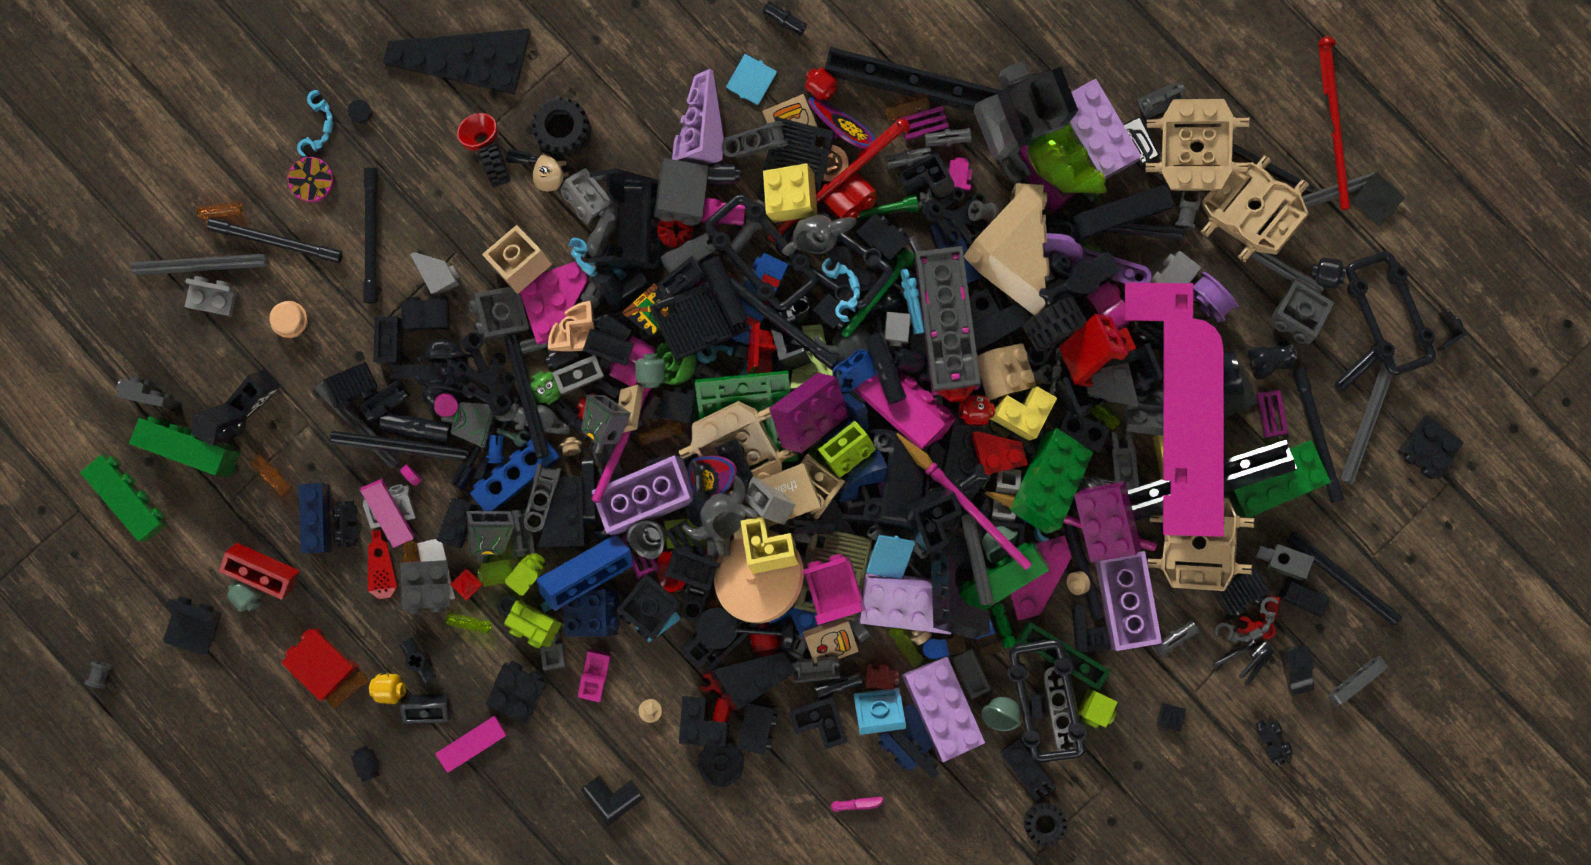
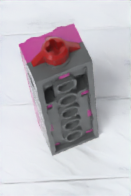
[915,246,981,402]

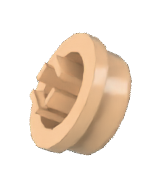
[821,145,849,182]
[269,301,308,338]

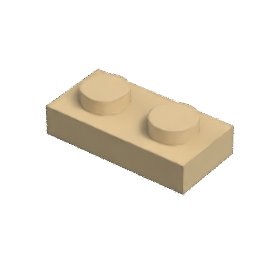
[618,385,644,433]

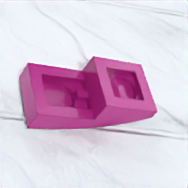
[578,649,611,702]

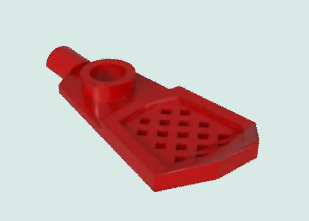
[368,530,398,599]

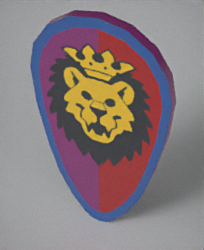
[808,97,875,149]
[688,456,737,498]

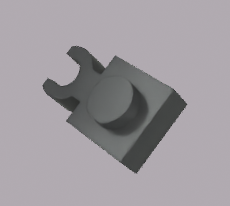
[540,630,568,671]

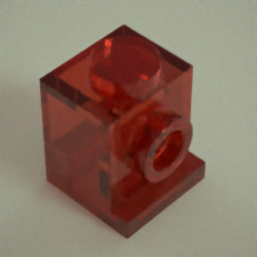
[865,663,899,690]

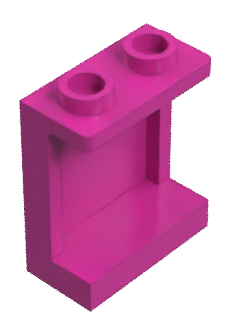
[804,553,866,625]

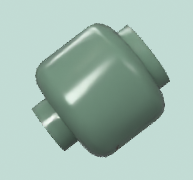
[635,353,665,388]
[227,580,262,612]

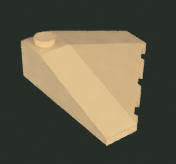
[964,185,1050,316]

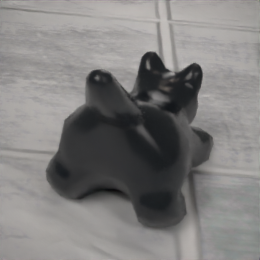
[854,278,902,325]
[1247,341,1297,380]

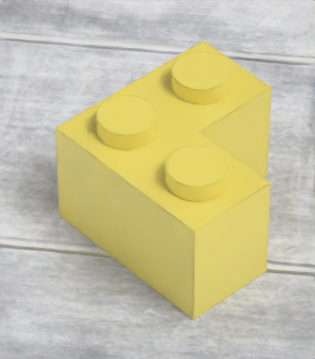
[990,387,1057,441]
[741,516,799,574]

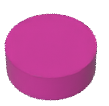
[434,393,458,417]
[400,464,422,486]

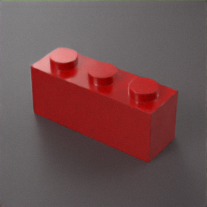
[218,543,300,600]

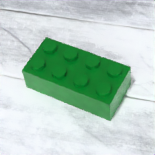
[129,416,240,478]
[1009,428,1093,534]
[1228,440,1331,518]

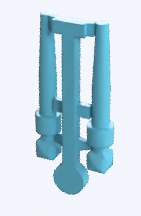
[901,269,925,334]

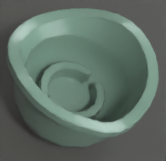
[982,526,1018,564]
[982,697,1022,731]

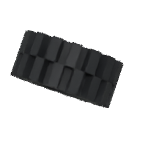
[479,143,511,188]
[1024,802,1068,847]

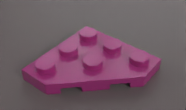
[520,261,589,345]
[1009,535,1072,621]

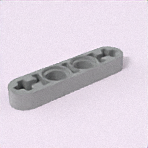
[1043,666,1076,751]

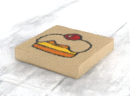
[762,94,821,138]
[803,618,859,664]

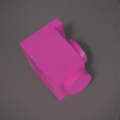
[948,158,972,194]

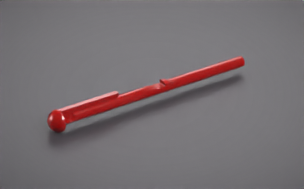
[1318,36,1350,210]
[767,118,910,242]

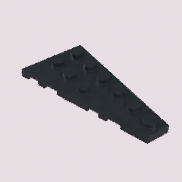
[383,29,531,95]
[939,394,1012,532]

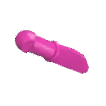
[831,797,883,812]

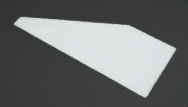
[417,539,455,600]

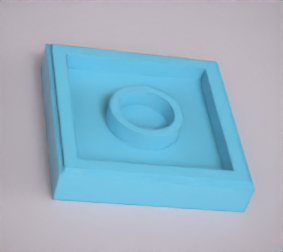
[854,688,906,735]

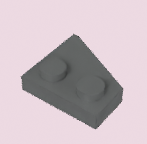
[1085,363,1138,408]

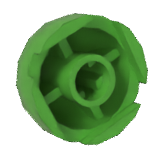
[654,342,697,385]

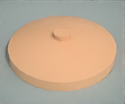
[714,530,804,623]

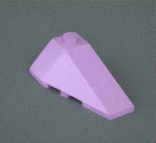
[672,69,724,166]

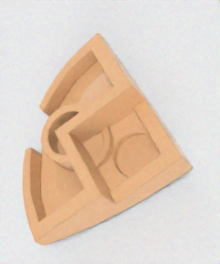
[548,301,595,351]

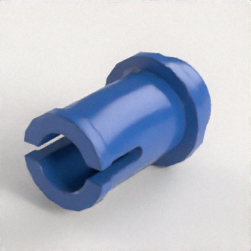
[486,435,505,463]

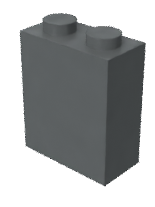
[654,158,708,225]

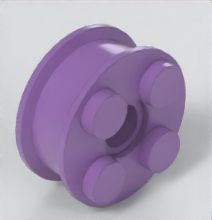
[1193,272,1239,323]

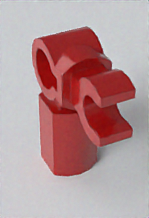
[1236,595,1281,639]
[700,673,731,723]

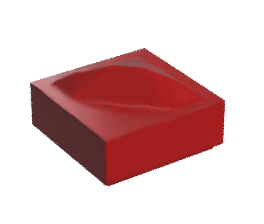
[450,568,483,601]

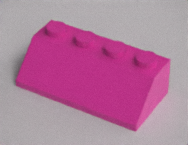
[854,370,956,450]

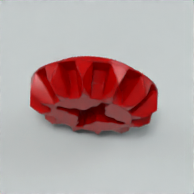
[657,220,694,248]

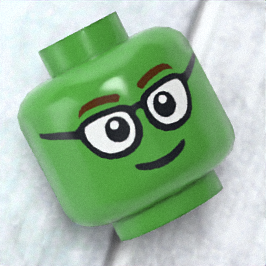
[531,370,562,405]

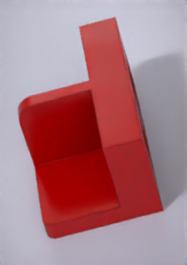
[747,323,776,375]

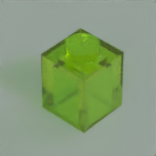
[478,559,513,587]

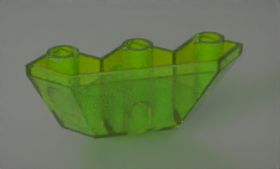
[1027,123,1107,193]

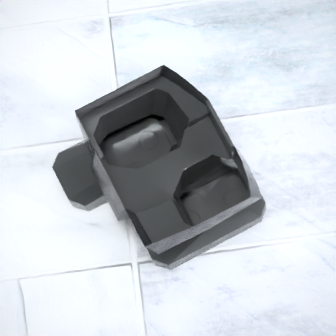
[973,61,1078,161]

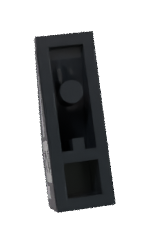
[226,369,280,420]

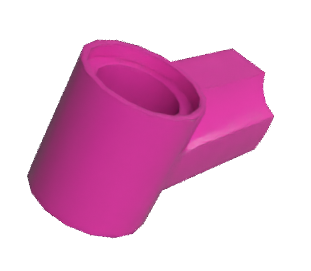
[700,198,746,226]

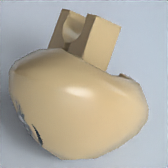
[533,153,569,192]

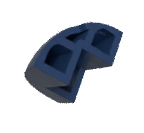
[838,450,887,503]

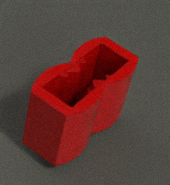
[824,173,877,220]

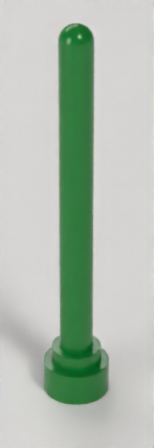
[830,194,919,221]
[842,249,915,337]

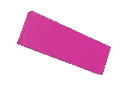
[360,479,415,548]
[435,715,507,773]

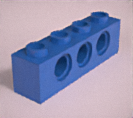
[470,437,562,511]

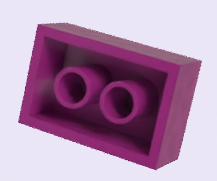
[769,373,849,453]
[1074,481,1141,562]

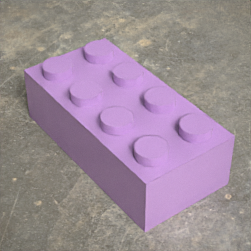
[1064,79,1141,184]
[592,455,694,536]
[1095,551,1162,651]
[857,572,959,634]
[901,657,985,762]

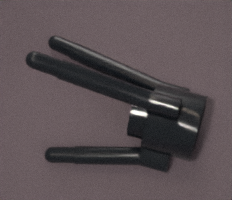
[1213,639,1274,686]

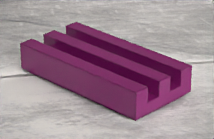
[902,106,949,141]
[1256,390,1288,439]
[621,534,660,579]

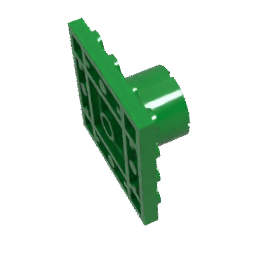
[695,371,799,465]

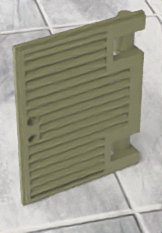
[794,531,873,621]

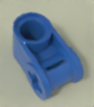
[832,349,876,392]

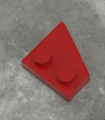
[971,431,1028,475]

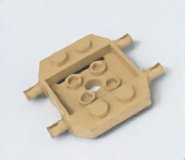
[1146,99,1249,191]
[1201,155,1309,262]
[679,401,796,494]
[1147,498,1254,591]

